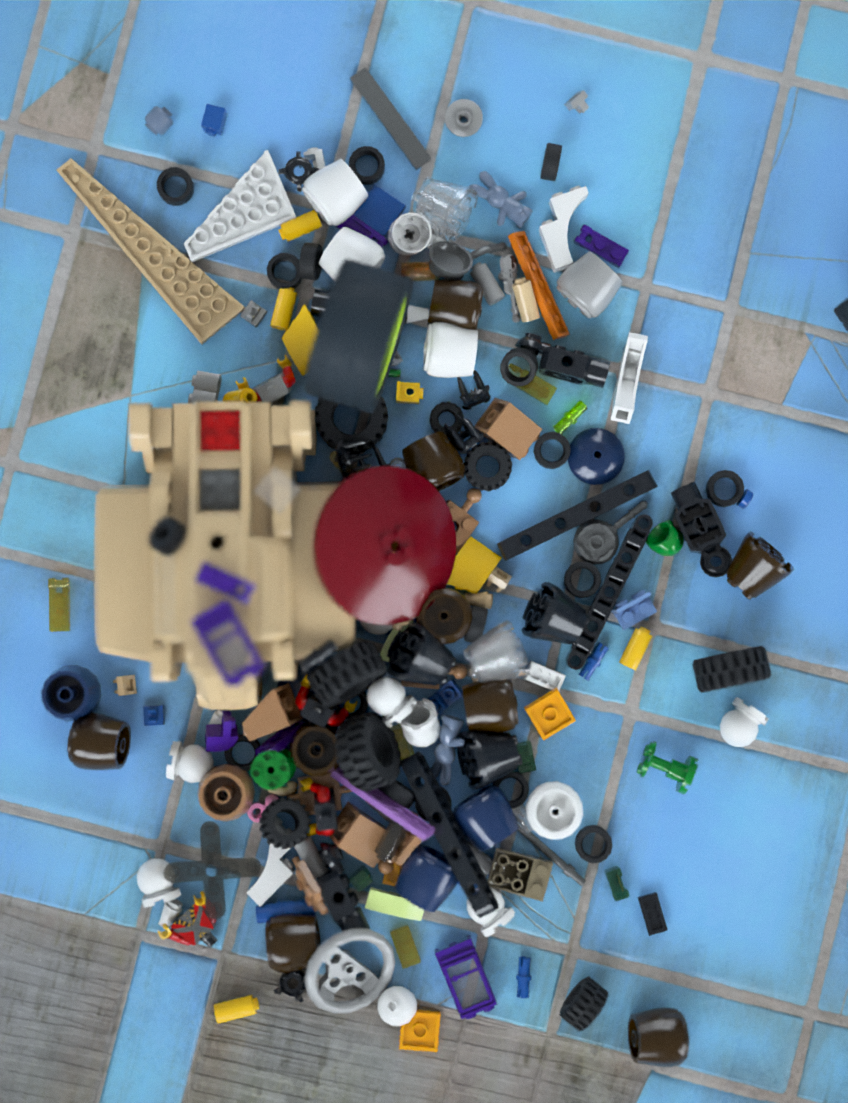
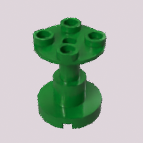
[636,741,698,794]
[251,748,297,790]

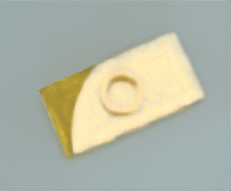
[390,925,421,969]

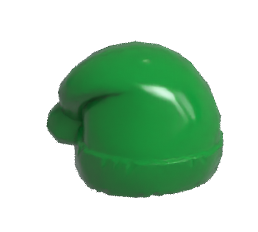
[646,520,684,556]

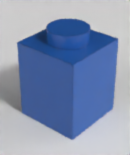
[201,104,227,136]

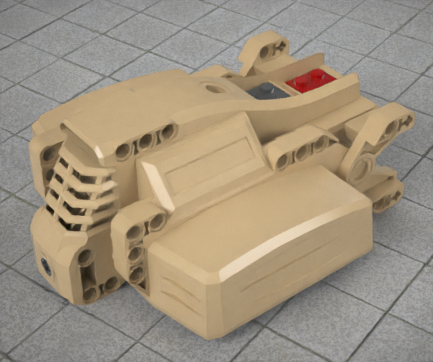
[94,400,357,710]

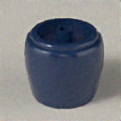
[41,665,101,722]
[454,785,519,852]
[394,844,458,913]

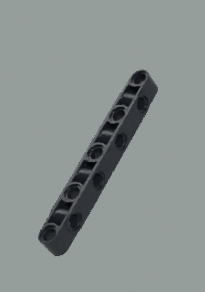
[497,470,658,561]
[566,514,653,670]
[401,752,499,918]

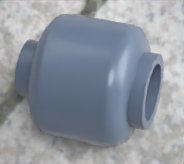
[145,106,173,135]

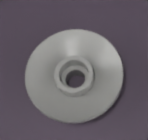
[445,99,483,137]

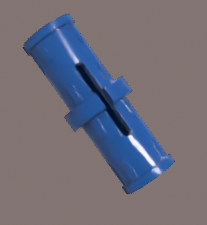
[578,642,609,681]
[516,957,532,998]

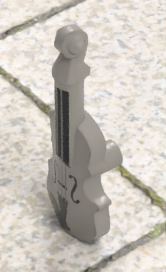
[498,254,520,323]

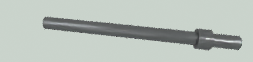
[516,819,586,886]

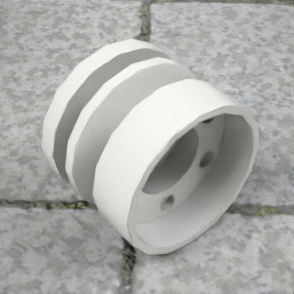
[388,212,432,256]

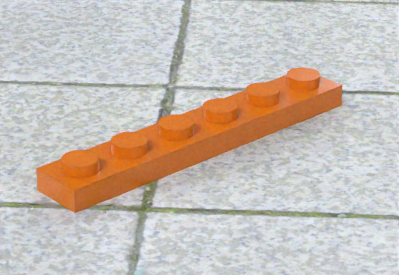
[508,231,570,340]

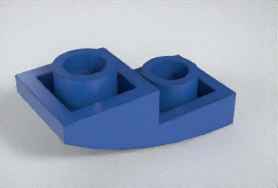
[427,679,463,716]

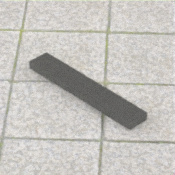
[350,67,431,170]

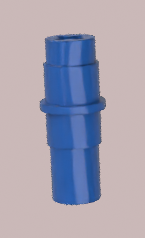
[255,899,315,924]

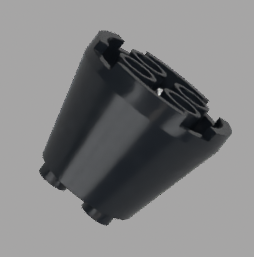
[522,582,590,644]
[387,622,456,685]
[457,730,522,790]

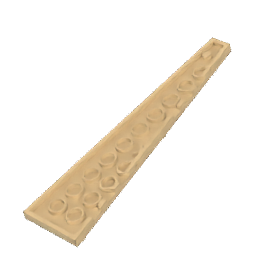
[57,158,245,344]

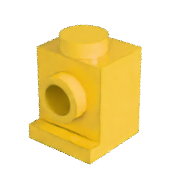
[396,381,424,404]

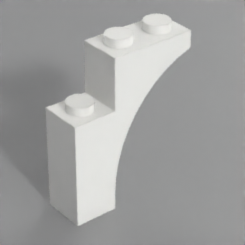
[539,186,588,273]
[611,332,648,424]
[247,815,295,906]

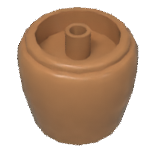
[197,764,255,822]

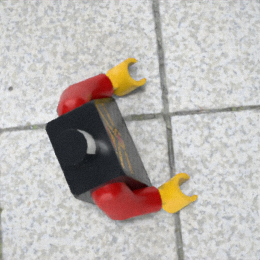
[295,674,357,728]
[299,778,338,836]

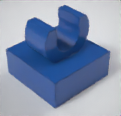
[143,705,164,726]

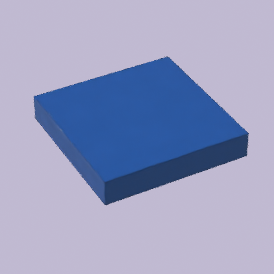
[353,184,406,237]

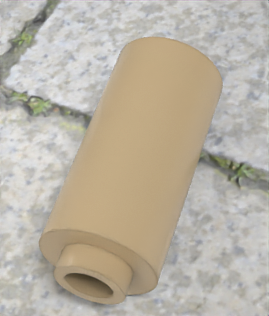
[512,277,540,322]

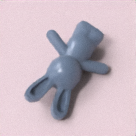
[468,171,532,229]
[431,715,465,785]

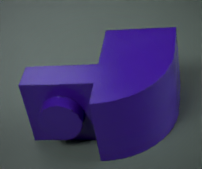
[205,710,238,752]

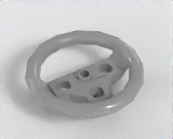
[304,928,395,1013]

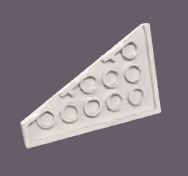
[184,150,296,262]

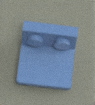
[612,590,657,631]

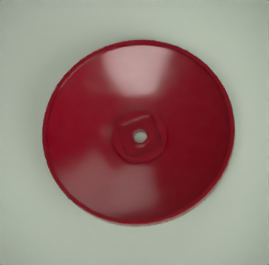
[313,466,456,625]

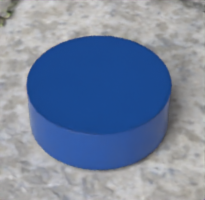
[737,489,753,509]

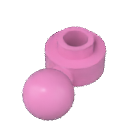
[247,794,279,822]

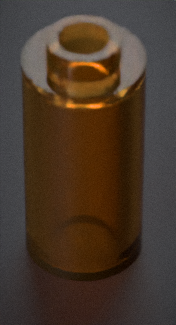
[401,262,442,281]

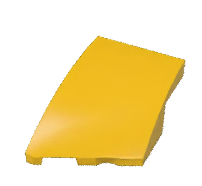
[282,305,318,376]
[447,536,502,594]

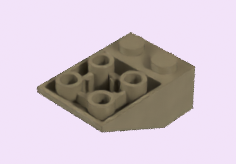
[488,848,553,902]

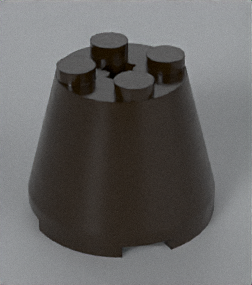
[726,531,794,600]

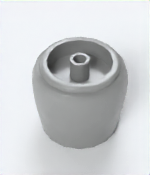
[556,251,623,318]

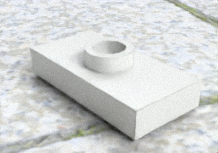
[523,660,566,691]

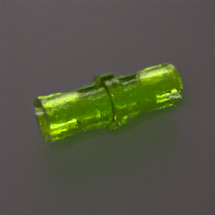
[553,400,588,434]

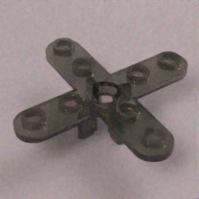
[163,821,261,920]

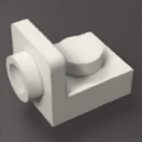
[303,148,325,169]

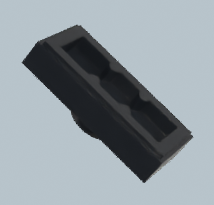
[637,892,668,936]

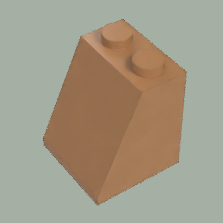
[474,398,542,460]
[242,683,304,742]
[329,801,395,868]

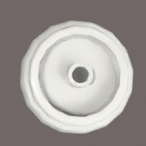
[302,159,368,226]
[319,227,385,280]
[423,322,478,378]
[526,781,583,840]

